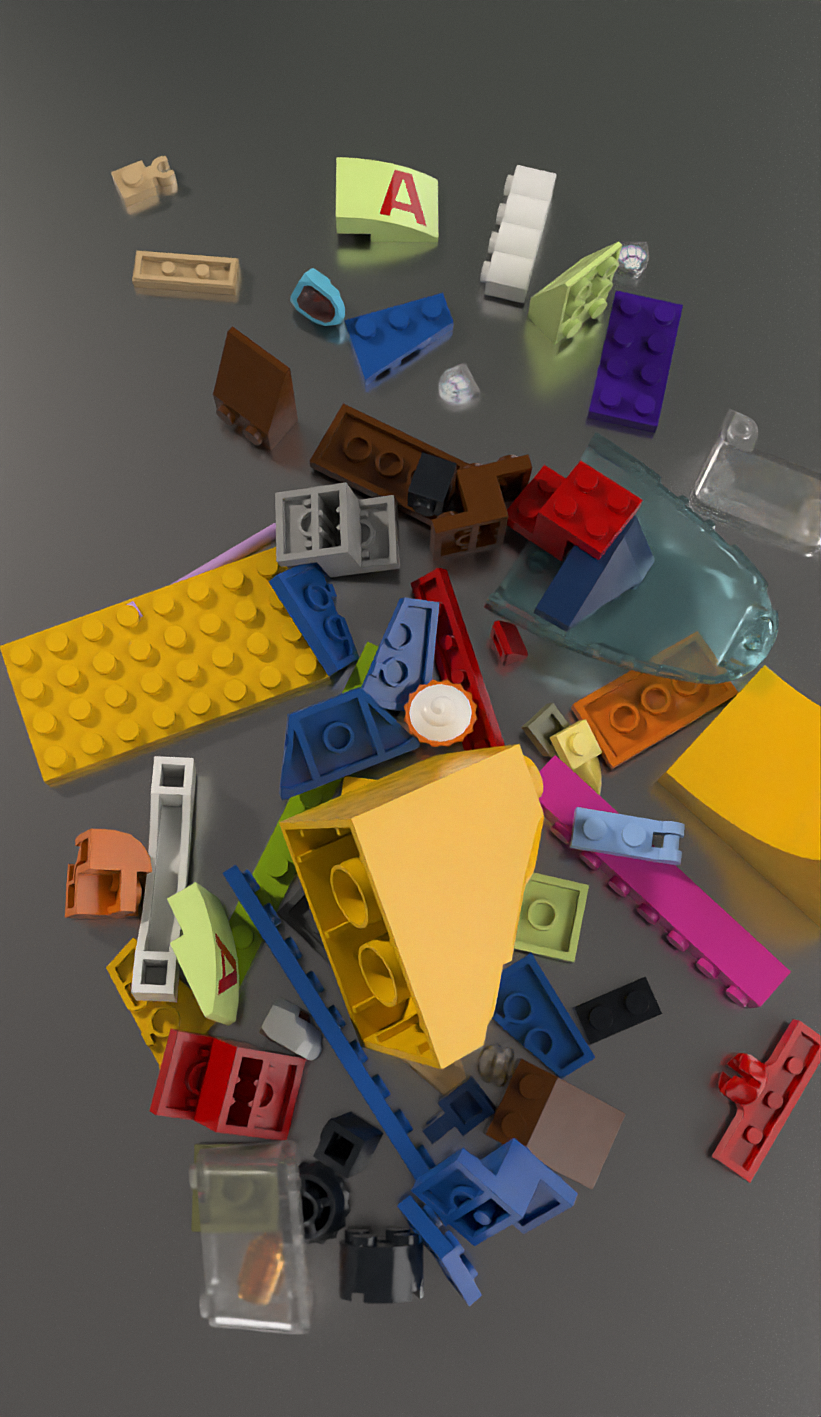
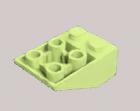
[527,241,622,345]

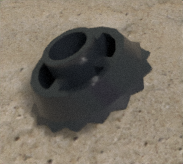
[276,1161,351,1245]

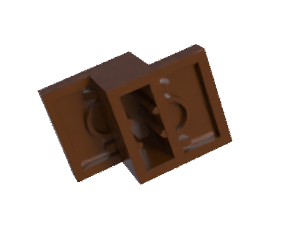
[430,454,533,561]

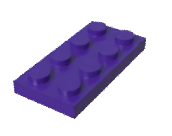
[587,290,683,433]

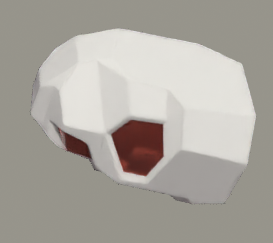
[259,996,323,1061]

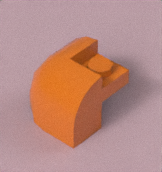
[65,828,152,919]

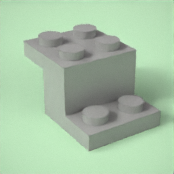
[275,482,400,577]

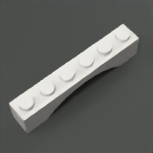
[131,756,196,1002]

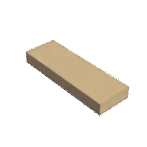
[132,251,240,295]

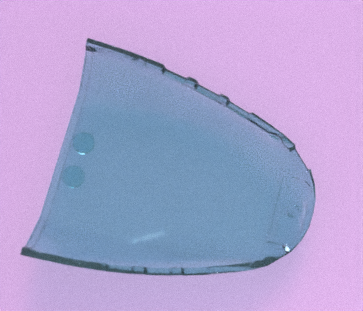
[484,432,779,684]

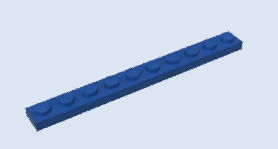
[222,865,448,1227]

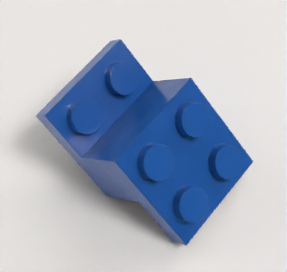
[411,1138,578,1247]

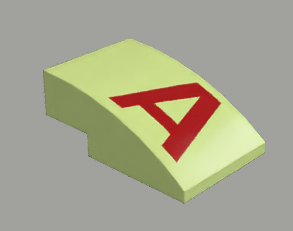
[336,157,438,242]
[167,882,239,1026]

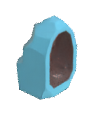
[290,268,345,326]

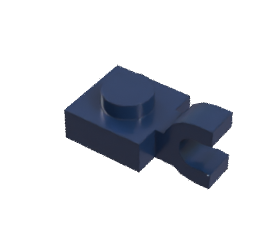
[422,1075,496,1144]

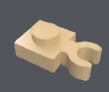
[111,156,176,207]

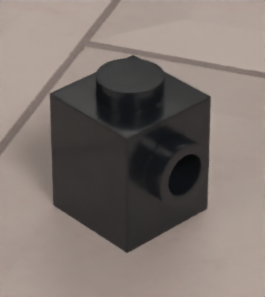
[407,452,457,516]
[313,1112,383,1179]

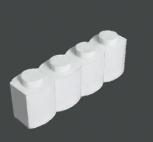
[480,165,557,303]

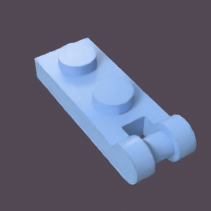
[570,807,685,865]

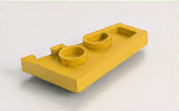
[106,937,217,1069]

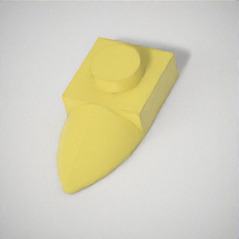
[549,719,603,795]

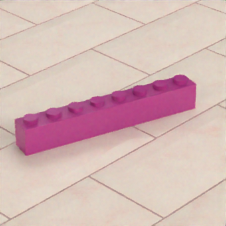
[539,755,791,1008]

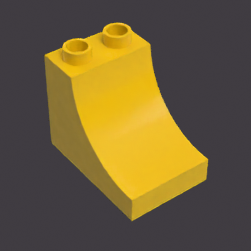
[657,665,821,928]

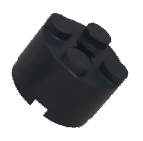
[339,1227,424,1304]

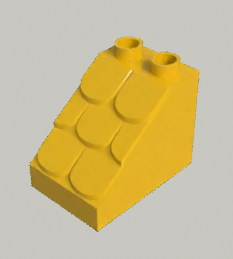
[279,744,544,1069]

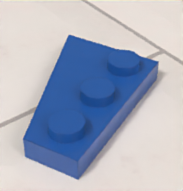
[344,293,454,387]
[268,562,359,676]
[361,597,440,712]

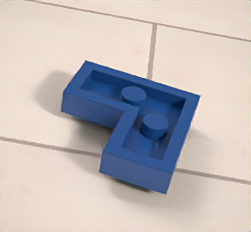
[397,1195,482,1306]

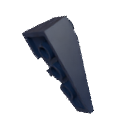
[533,516,655,632]

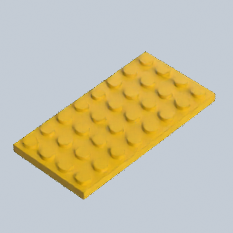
[0,547,331,785]

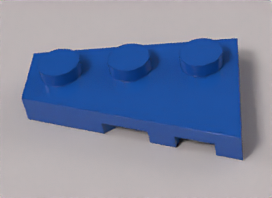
[492,953,596,1079]

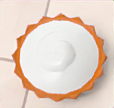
[403,679,478,747]

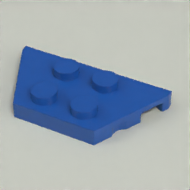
[279,687,421,801]

